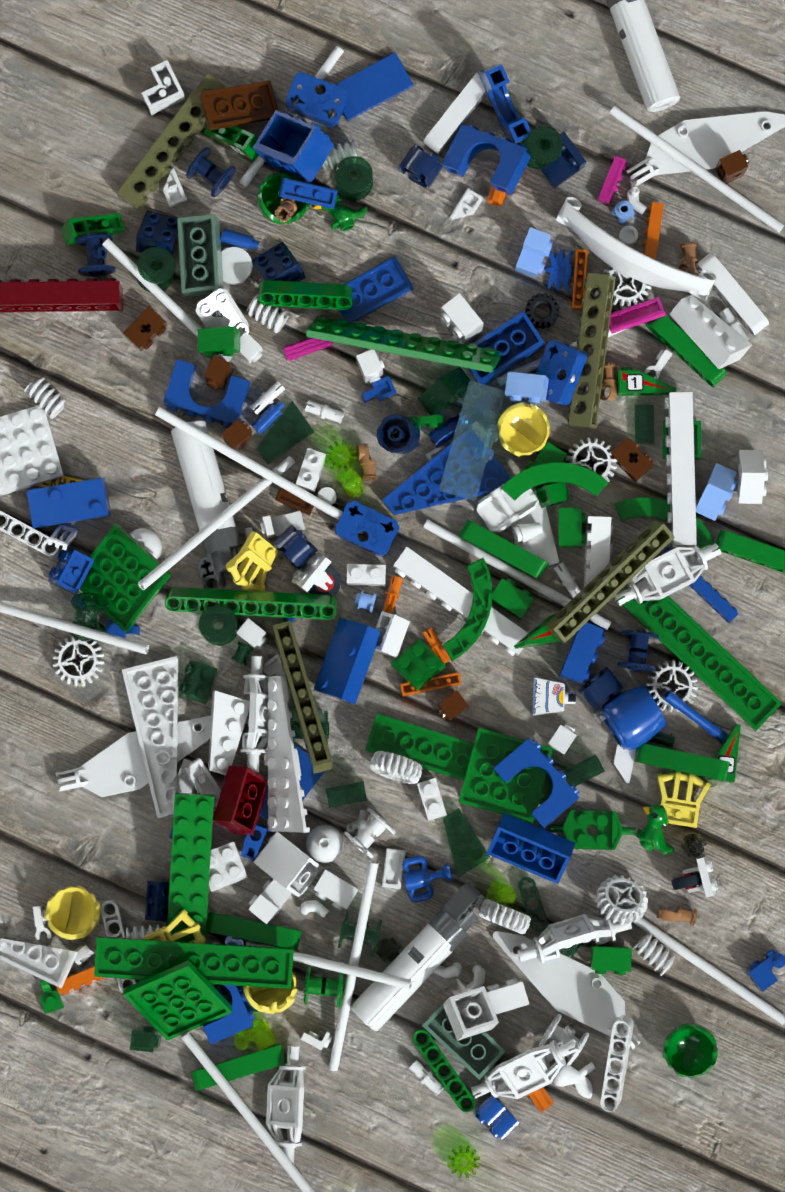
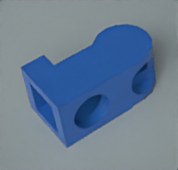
[240,823,268,861]

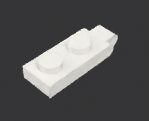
[183,758,221,809]

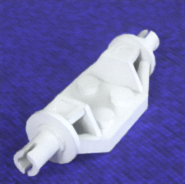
[614,543,721,606]
[240,656,268,773]
[517,914,632,964]
[471,1039,579,1099]
[266,1046,306,1165]

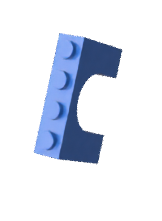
[477,64,533,143]
[442,125,532,196]
[163,359,251,428]
[493,738,580,828]
[203,985,255,1045]

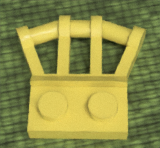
[225,531,279,592]
[656,771,712,828]
[144,909,206,943]

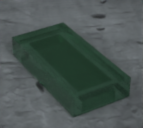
[634,405,654,444]

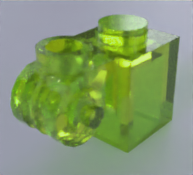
[336,467,365,499]
[485,880,517,906]
[235,1019,278,1051]

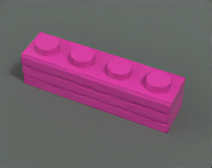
[597,156,627,206]
[283,337,332,361]

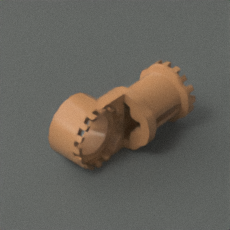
[275,197,297,223]
[678,242,698,275]
[600,363,618,401]
[356,443,378,481]
[656,905,698,926]

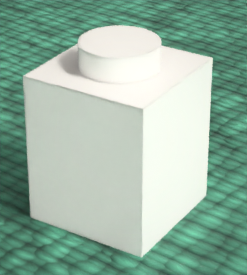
[239,332,263,364]
[236,618,267,649]
[547,724,577,755]

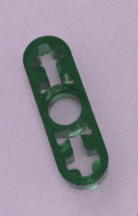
[518,877,548,932]

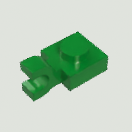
[409,415,444,430]
[39,980,64,1014]

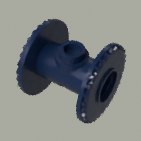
[186,147,236,197]
[75,234,116,277]
[617,630,659,671]

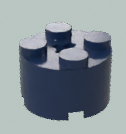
[398,144,443,188]
[377,414,420,454]
[272,525,318,570]
[577,667,624,711]

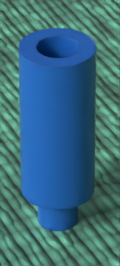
[221,228,260,250]
[251,401,285,435]

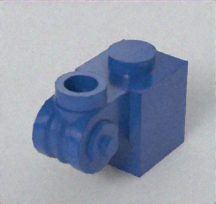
[747,949,785,992]

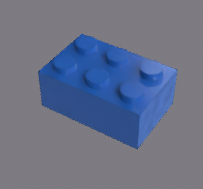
[559,622,606,685]

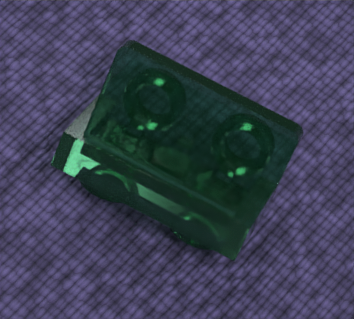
[179,660,218,705]

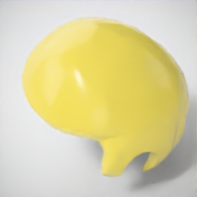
[497,402,550,457]
[45,886,101,940]
[243,972,298,1014]

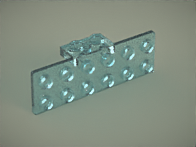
[439,381,505,501]

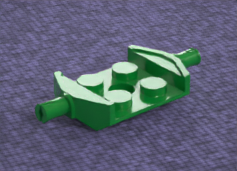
[549,810,636,850]

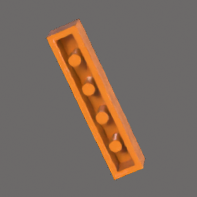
[642,202,664,260]
[571,249,588,311]
[400,672,462,697]
[56,966,103,995]

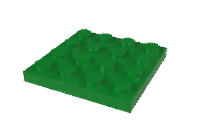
[79,524,172,632]
[458,728,553,823]
[123,960,233,1041]

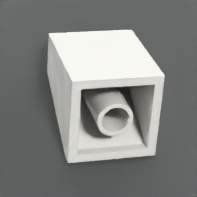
[253,832,323,898]

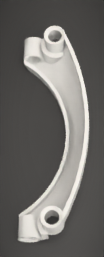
[556,197,716,301]

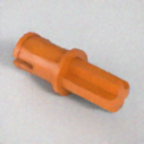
[382,576,403,614]
[422,627,450,663]

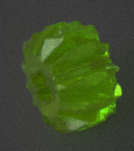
[325,440,357,473]
[447,1145,480,1179]

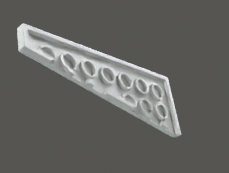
[122,656,178,819]
[267,676,310,833]

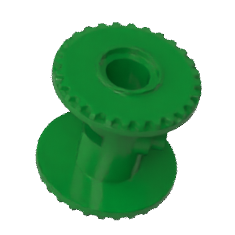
[303,966,344,1007]

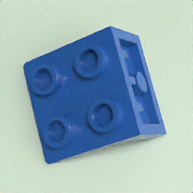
[48,548,94,594]

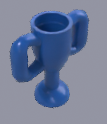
[402,855,452,903]

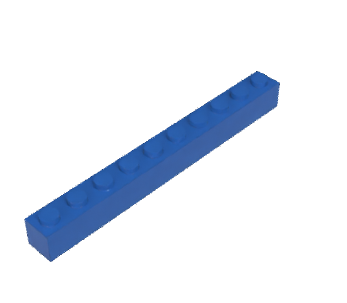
[657,545,739,623]

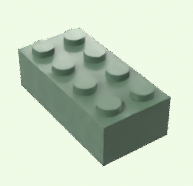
[177,214,224,297]
[422,996,506,1080]

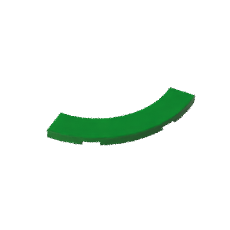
[501,463,609,501]
[614,497,715,550]
[443,558,492,661]

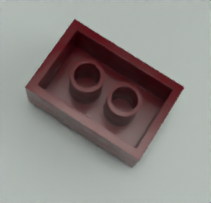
[213,766,268,835]

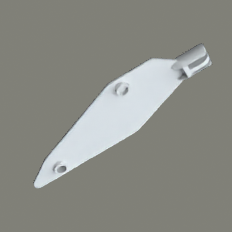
[626,111,785,187]
[56,715,211,797]
[493,931,641,1053]

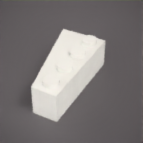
[669,295,752,369]
[584,516,613,587]
[208,690,250,775]

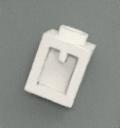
[301,1031,332,1050]

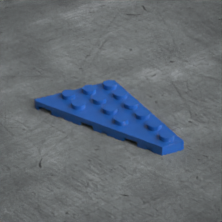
[382,428,512,515]

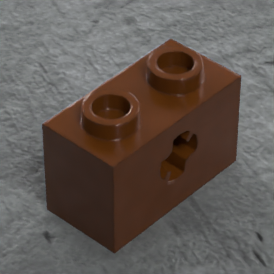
[715,150,749,184]
[123,306,167,352]
[204,355,233,390]
[221,419,253,452]
[611,438,653,483]
[437,691,469,722]

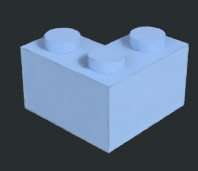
[515,227,553,278]
[505,372,549,404]
[696,463,737,521]

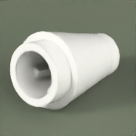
[512,523,542,543]

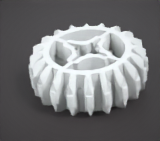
[603,265,652,309]
[566,437,617,482]
[52,635,105,686]
[646,660,698,712]
[370,751,422,784]
[596,875,648,926]
[479,899,531,934]

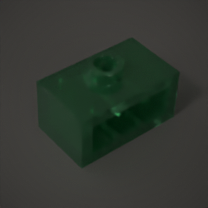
[130,1026,161,1052]

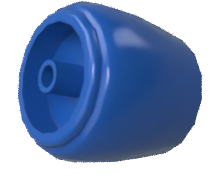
[600,685,666,750]

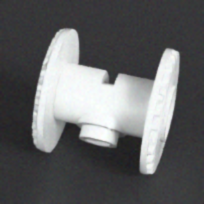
[344,807,396,859]
[539,1014,589,1066]

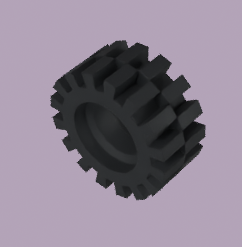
[525,293,560,329]

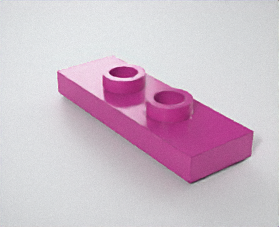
[609,297,666,334]

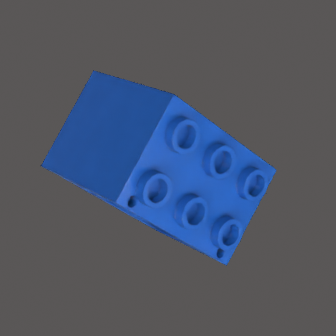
[252,110,334,184]

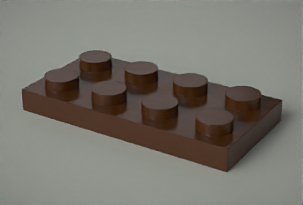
[199,80,279,131]

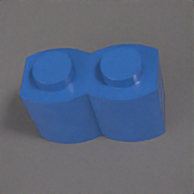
[475,1094,519,1140]

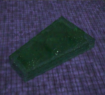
[256,401,314,465]
[443,808,490,878]

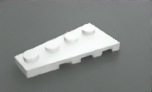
[0,938,78,988]

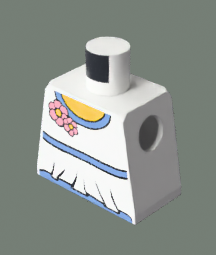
[532,678,576,716]

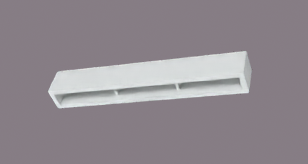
[664,392,697,547]
[393,547,528,656]

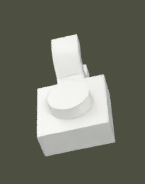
[644,347,674,379]
[33,906,52,940]

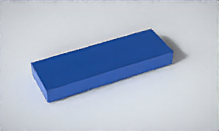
[278,178,338,209]

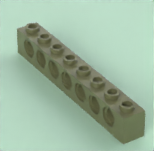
[117,73,226,210]
[567,273,616,429]
[545,521,675,643]
[272,620,332,774]

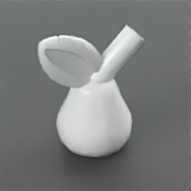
[552,1062,596,1099]

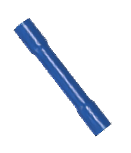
[663,690,728,743]

